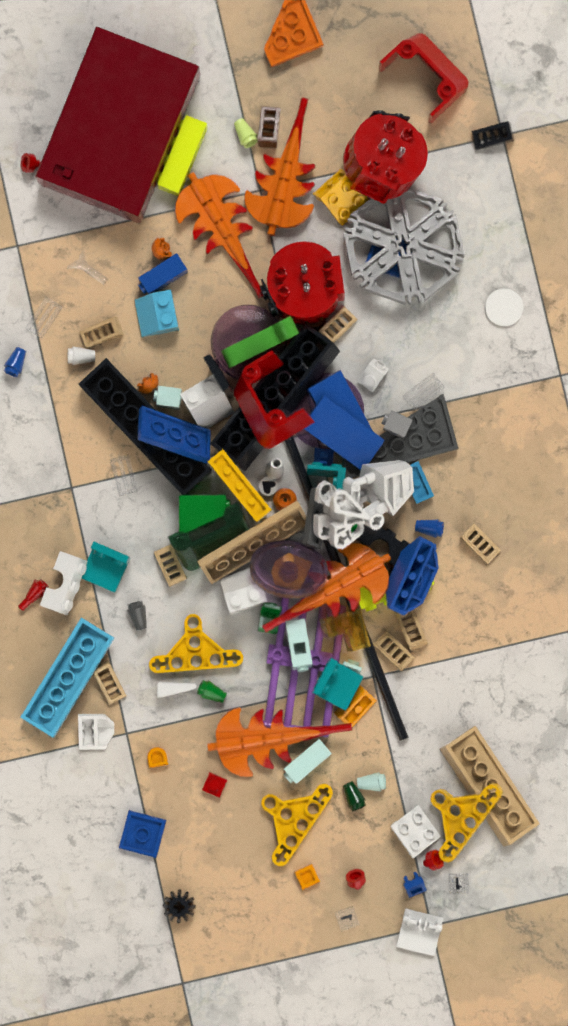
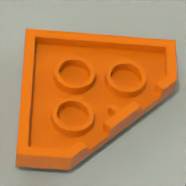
[264,0,324,68]

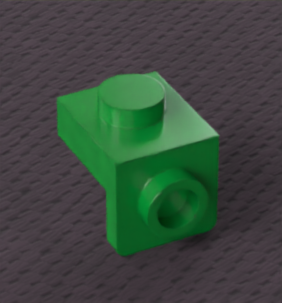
[257,602,282,634]

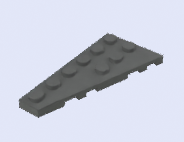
[342,394,459,478]

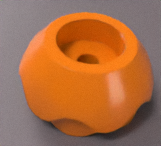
[152,238,172,261]
[137,373,159,394]
[273,488,297,511]

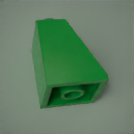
[179,495,231,537]

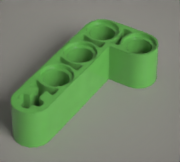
[221,316,299,368]

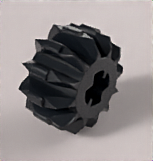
[163,889,196,923]

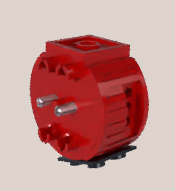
[343,110,428,204]
[259,241,345,325]

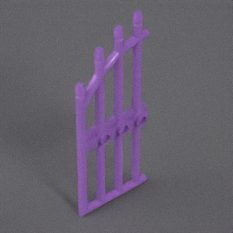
[264,566,346,738]

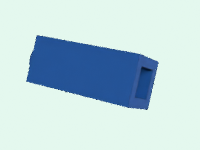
[138,253,188,294]

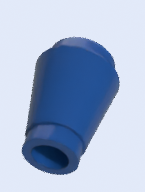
[4,347,26,377]
[415,519,444,538]

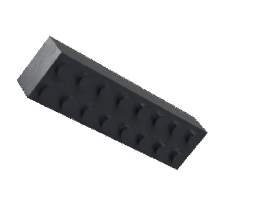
[210,323,340,471]
[78,358,213,495]

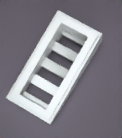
[157,682,197,698]

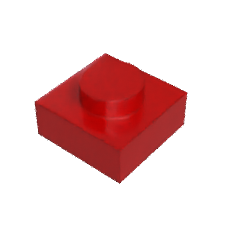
[202,772,227,798]

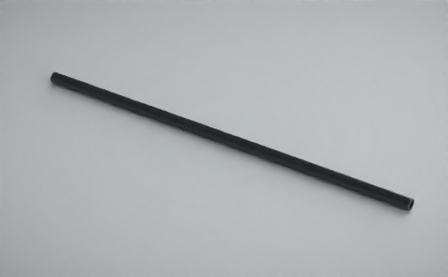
[285,436,409,741]

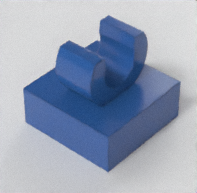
[314,448,334,466]
[404,872,427,898]

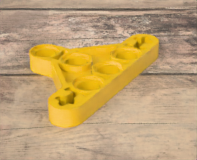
[149,614,244,673]
[430,783,503,862]
[261,784,333,866]

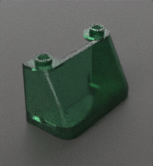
[168,502,251,571]

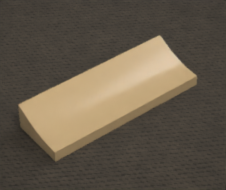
[197,501,306,584]
[440,726,540,847]

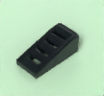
[472,121,515,150]

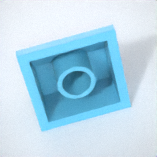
[135,289,179,338]

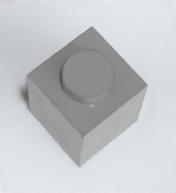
[381,410,412,439]

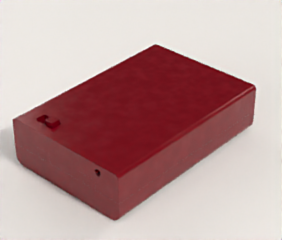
[35,27,201,224]

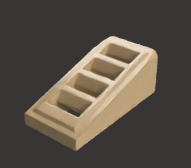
[318,306,358,343]
[79,317,124,349]
[460,524,501,564]
[154,544,187,587]
[395,610,428,651]
[373,631,415,671]
[93,660,127,705]

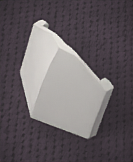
[78,714,114,750]

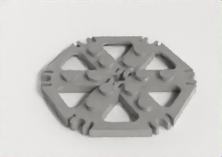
[343,188,465,305]

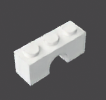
[40,551,88,615]

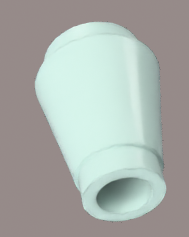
[357,772,386,792]

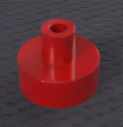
[21,153,40,173]
[423,850,444,871]
[346,869,366,890]

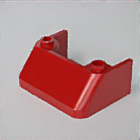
[379,33,469,124]
[234,350,314,449]

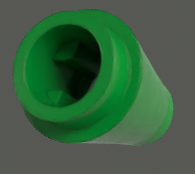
[197,680,227,703]

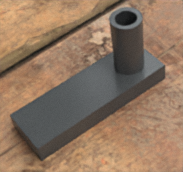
[290,488,327,549]

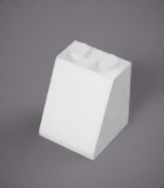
[180,375,234,429]
[220,566,268,614]

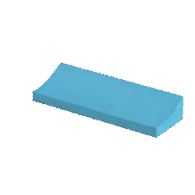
[20,618,115,738]

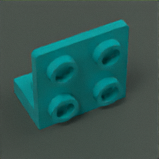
[307,462,346,490]
[82,541,131,592]
[311,658,363,710]

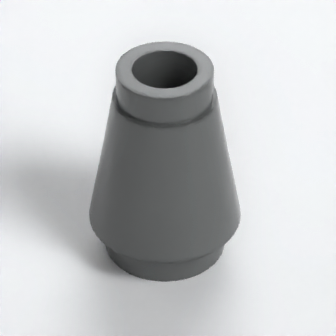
[127,601,147,630]

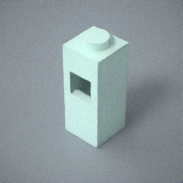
[285,618,312,672]
[283,739,332,784]

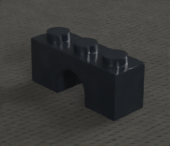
[356,525,410,566]

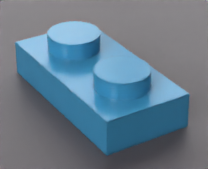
[410,461,434,504]

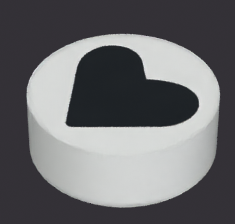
[259,477,278,496]

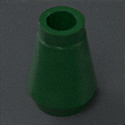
[343,781,366,812]

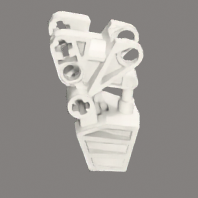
[313,460,414,549]

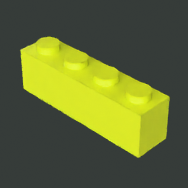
[157,115,208,196]

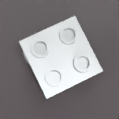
[390,805,441,858]
[396,908,443,956]

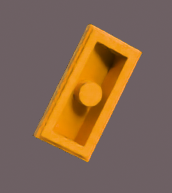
[334,685,377,728]

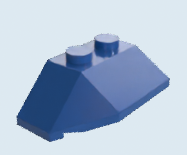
[386,536,439,615]

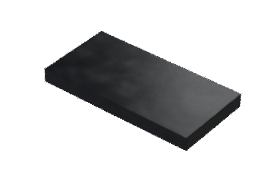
[203,354,234,399]

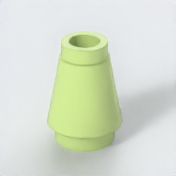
[234,118,258,148]

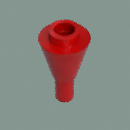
[18,579,49,611]

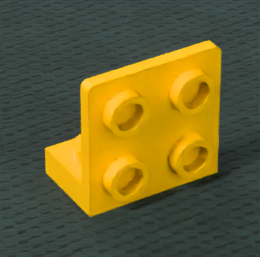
[313,169,369,226]

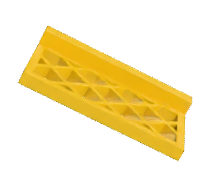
[208,449,272,522]

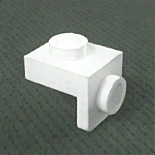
[357,359,389,392]

